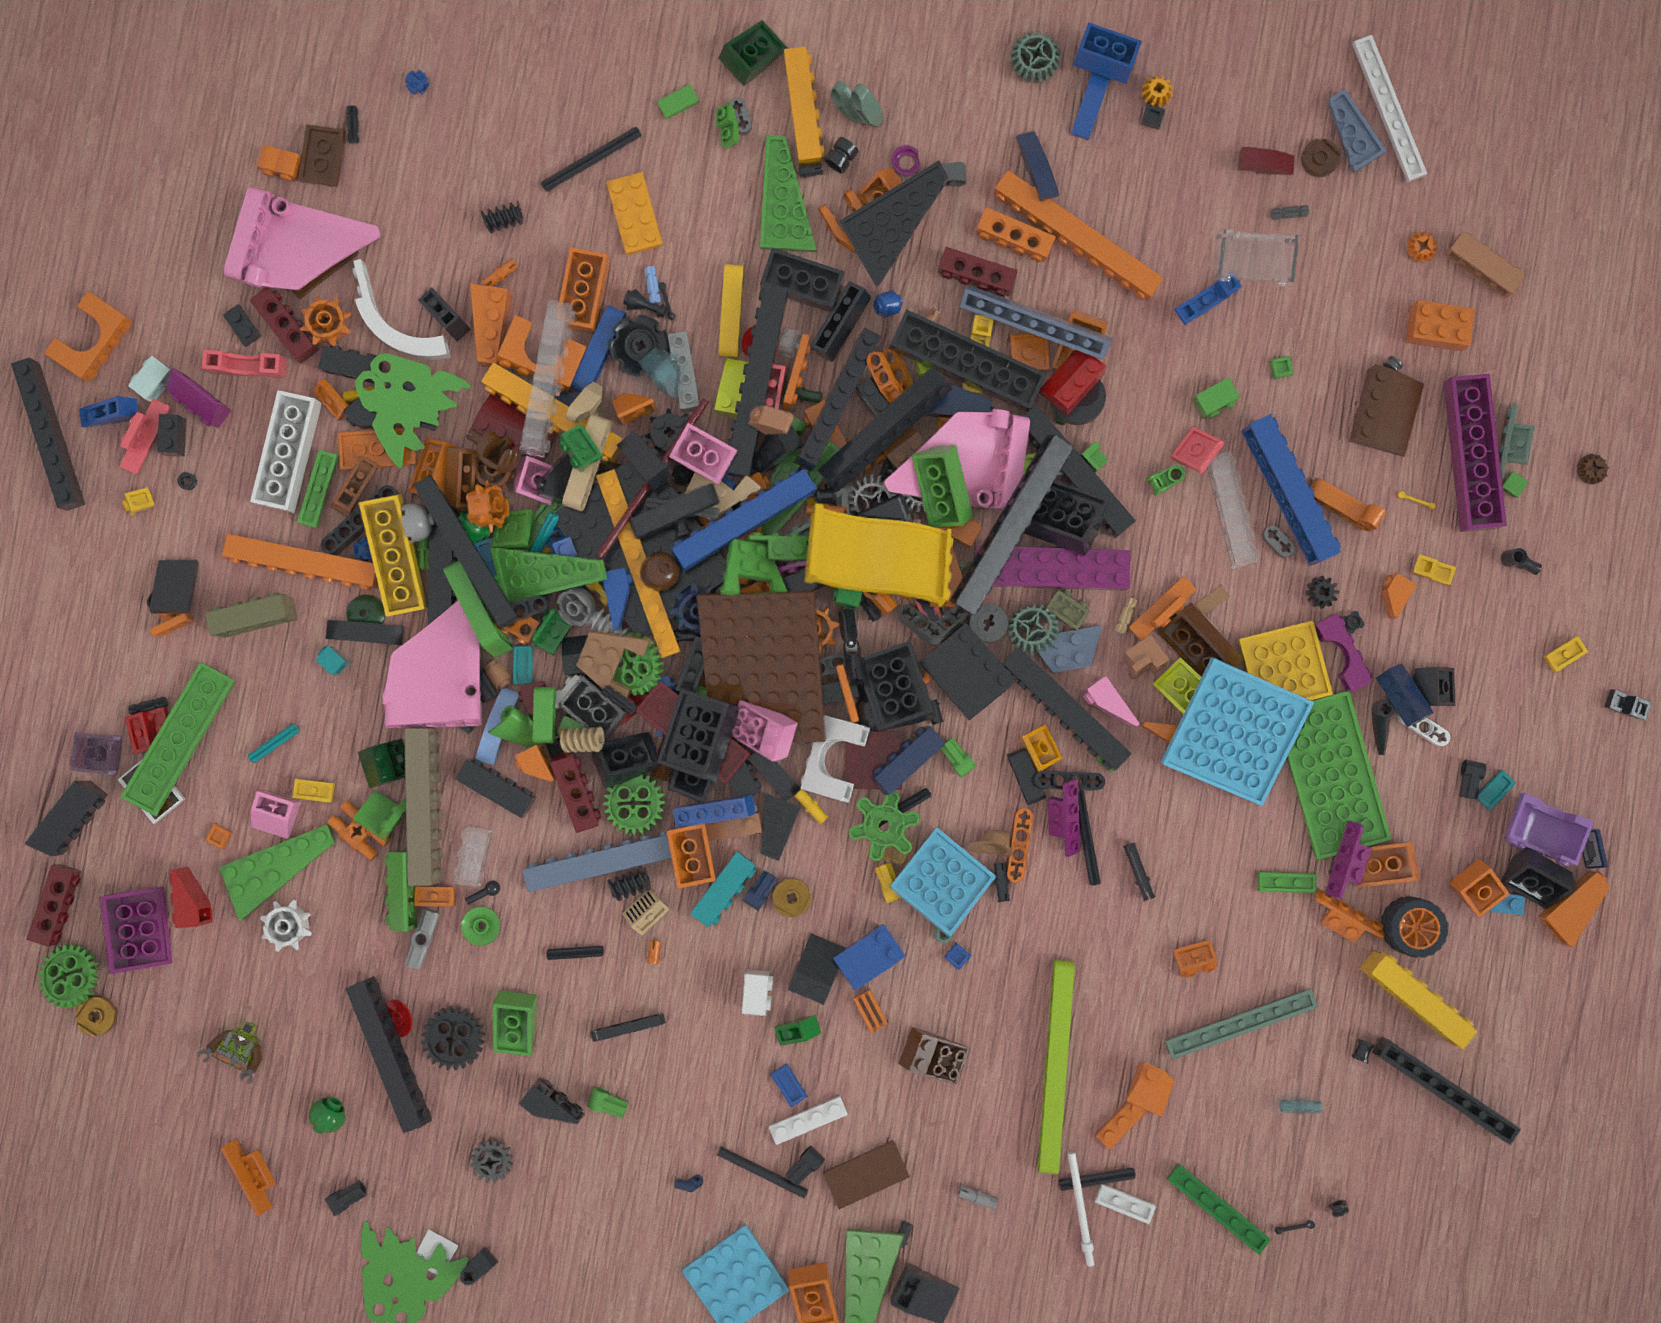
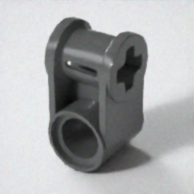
[942,162,967,186]

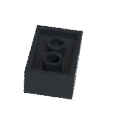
[591,732,662,788]
[788,933,846,1005]

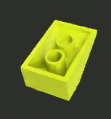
[714,358,748,418]
[1153,658,1202,715]

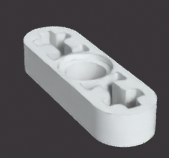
[1397,714,1450,746]

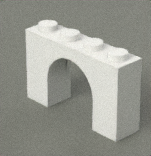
[801,715,870,803]

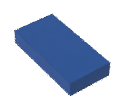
[771,1063,808,1107]

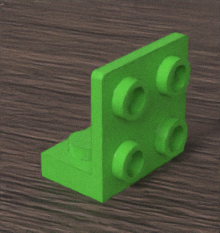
[353,790,406,841]

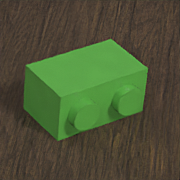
[1192,377,1240,419]

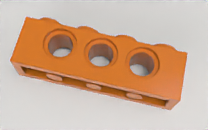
[976,207,1056,262]

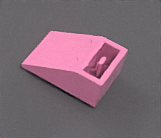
[731,701,798,762]

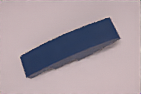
[1016,131,1059,201]

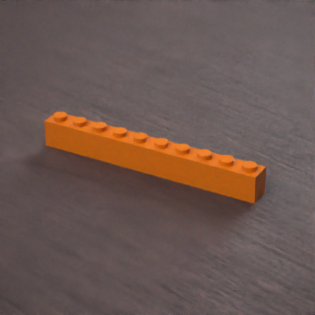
[993,170,1164,301]

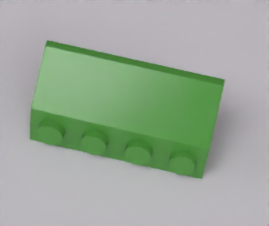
[912,444,973,527]
[385,850,417,931]

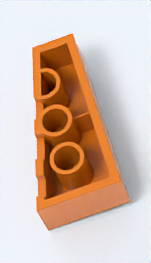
[470,284,512,367]

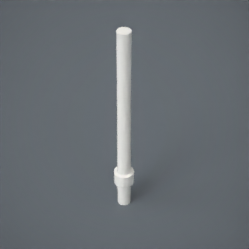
[1068,1151,1094,1267]

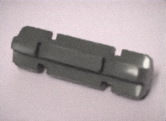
[1271,205,1309,220]

